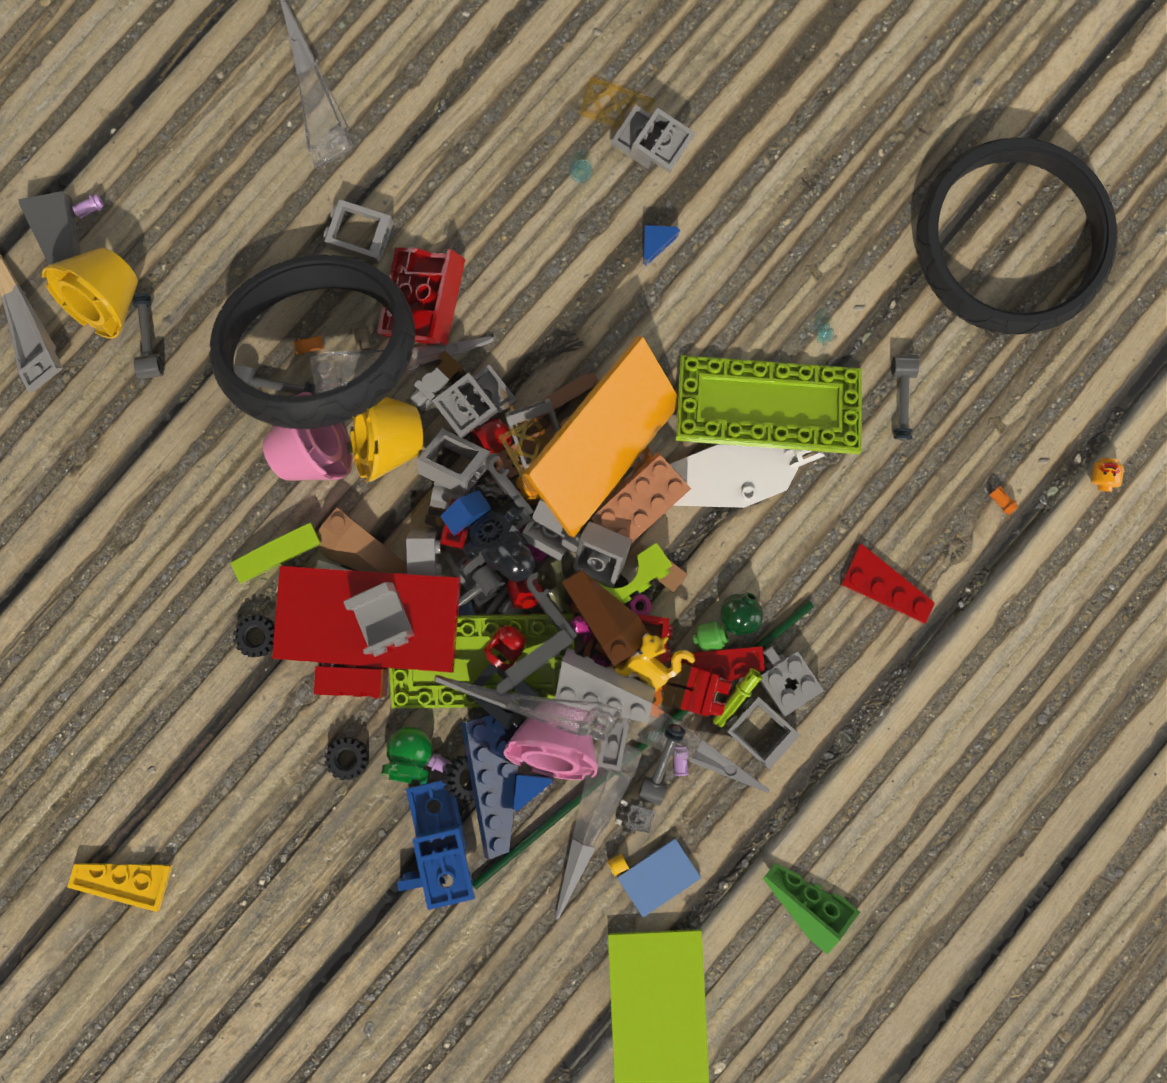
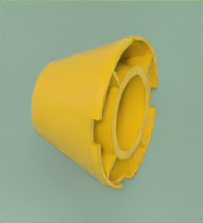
[42,247,138,339]
[350,396,423,482]

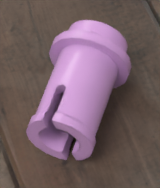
[72,194,104,219]
[672,746,690,776]
[428,753,452,773]

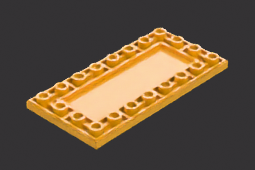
[524,336,678,537]

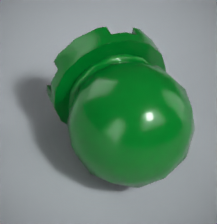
[381,727,432,784]

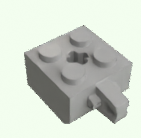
[562,521,632,588]
[758,647,824,716]

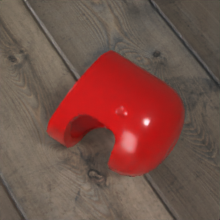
[469,418,512,454]
[484,625,527,671]

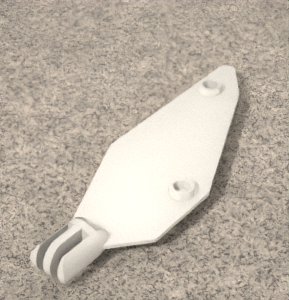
[669,444,825,508]

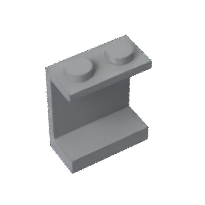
[343,582,414,657]

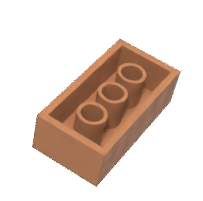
[591,452,691,542]

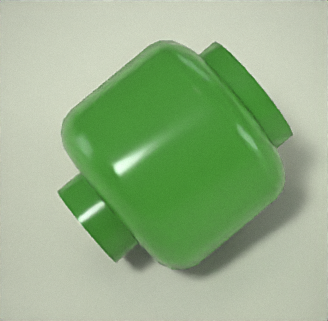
[693,620,729,652]

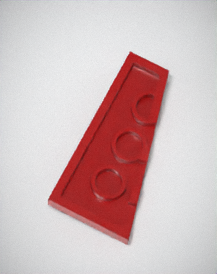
[840,543,935,624]
[670,646,765,689]

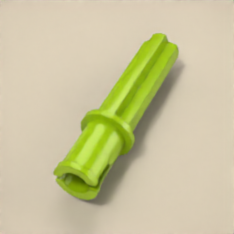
[713,668,763,727]

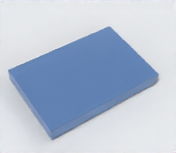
[617,838,701,917]

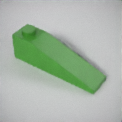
[763,863,860,955]

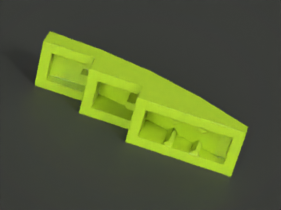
[231,522,321,584]

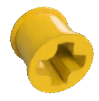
[607,853,629,877]

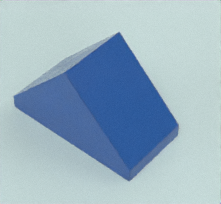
[643,225,680,266]
[440,491,492,536]
[513,773,553,812]

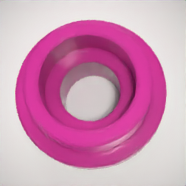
[628,594,651,615]

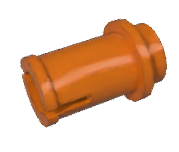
[294,335,324,356]
[989,486,1019,515]

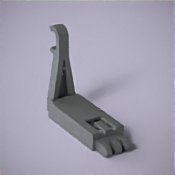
[454,453,534,574]
[496,573,577,695]

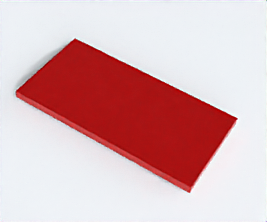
[272,566,461,673]

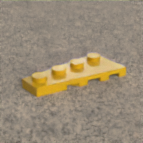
[67,863,173,912]

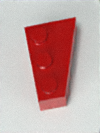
[314,663,388,698]

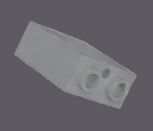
[323,199,394,264]
[505,398,560,469]
[416,428,490,496]
[725,696,800,770]

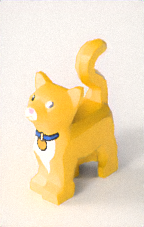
[613,634,695,692]

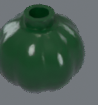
[720,592,763,635]

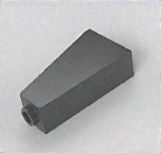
[18,191,81,265]

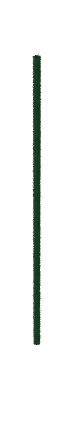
[472,600,814,890]

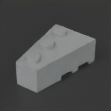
[406,528,442,576]

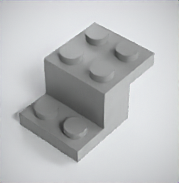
[611,105,695,173]
[432,364,518,438]
[522,498,568,561]

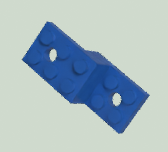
[406,780,475,910]

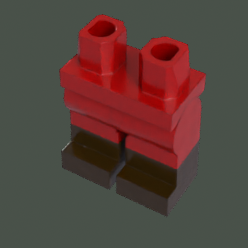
[662,662,732,717]

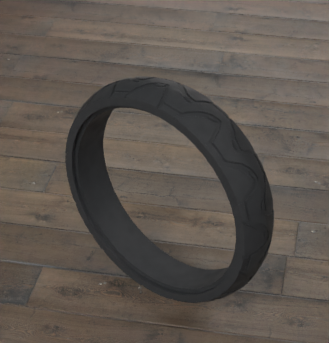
[916,137,1118,335]
[209,255,415,429]

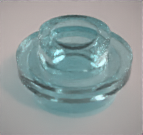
[570,160,592,183]
[817,323,834,346]

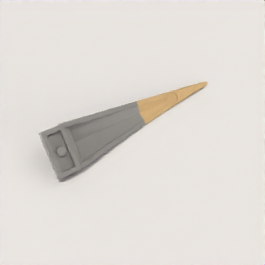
[0,254,63,392]

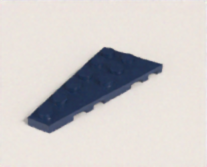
[461,707,524,859]

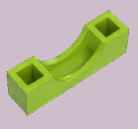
[598,542,672,604]

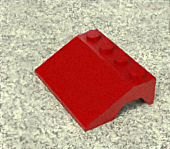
[376,247,465,346]

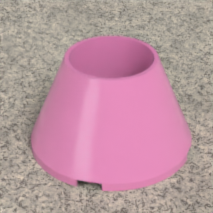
[263,392,353,481]
[504,699,598,780]

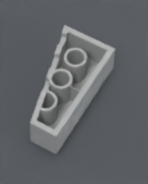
[555,647,656,723]

